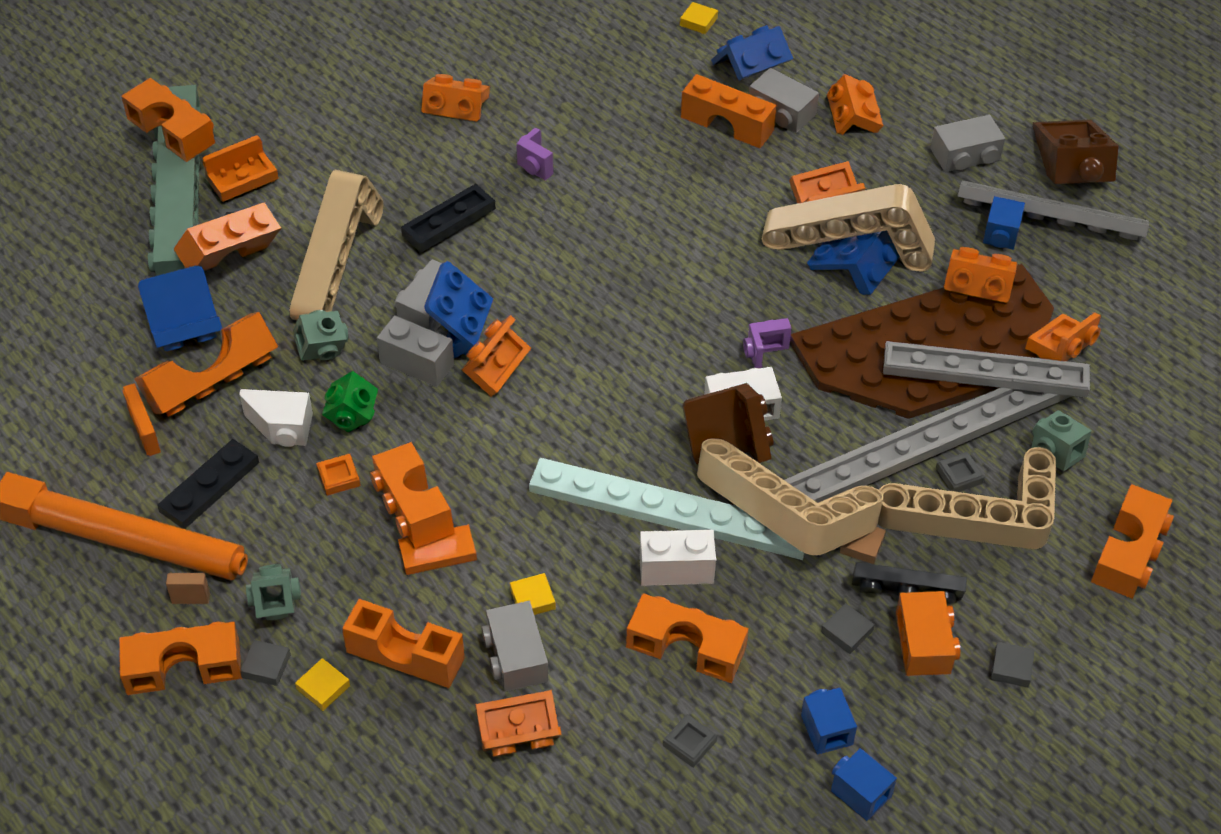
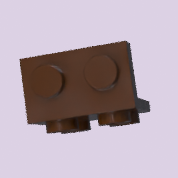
[682,383,774,464]

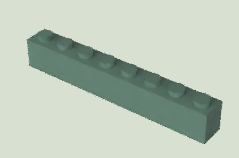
[148,85,201,276]

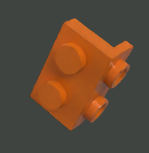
[421,74,490,121]
[827,74,884,135]
[202,135,279,202]
[789,161,866,204]
[944,247,1017,303]
[1025,312,1101,361]
[462,315,531,397]
[475,690,562,757]

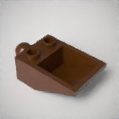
[1032,120,1119,184]

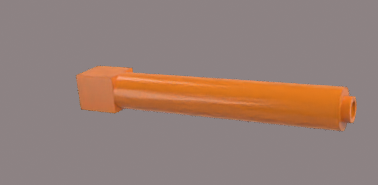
[0,472,248,580]

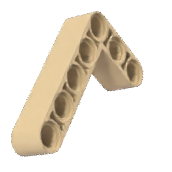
[290,170,384,320]
[762,184,935,272]
[697,439,884,555]
[878,447,1056,549]

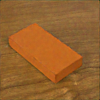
[122,383,161,456]
[398,524,477,575]

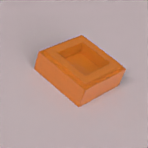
[316,454,361,496]

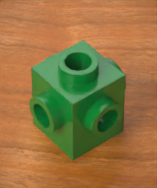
[322,371,378,432]

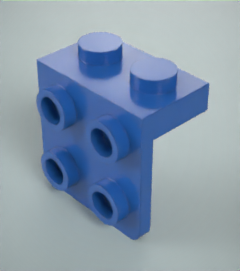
[711,25,793,81]
[807,230,900,295]
[424,261,493,358]
[138,265,222,351]

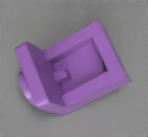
[516,128,553,181]
[743,318,791,368]

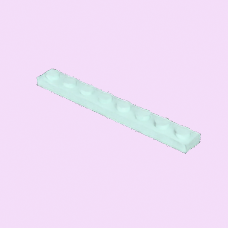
[529,458,805,560]

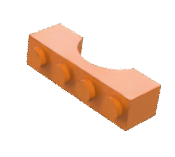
[134,312,278,416]

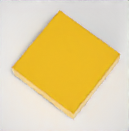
[680,2,718,34]
[510,573,556,615]
[295,658,350,711]

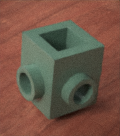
[293,310,348,360]
[1031,410,1092,472]
[246,564,301,620]

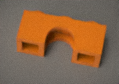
[681,74,776,148]
[121,78,215,162]
[174,202,281,271]
[370,442,455,549]
[1091,484,1174,599]
[626,593,749,683]
[342,599,465,688]
[119,622,242,695]

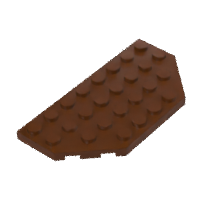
[790,264,1054,419]

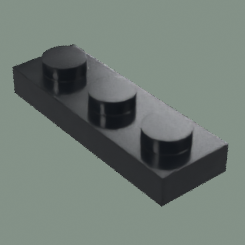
[401,183,496,253]
[157,439,259,529]
[852,562,967,604]

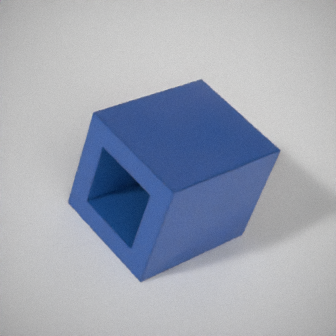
[983,196,1025,250]
[801,688,857,755]
[831,748,897,821]

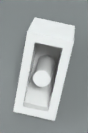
[239,389,313,447]

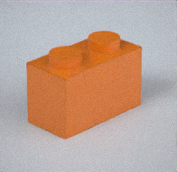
[896,591,960,676]

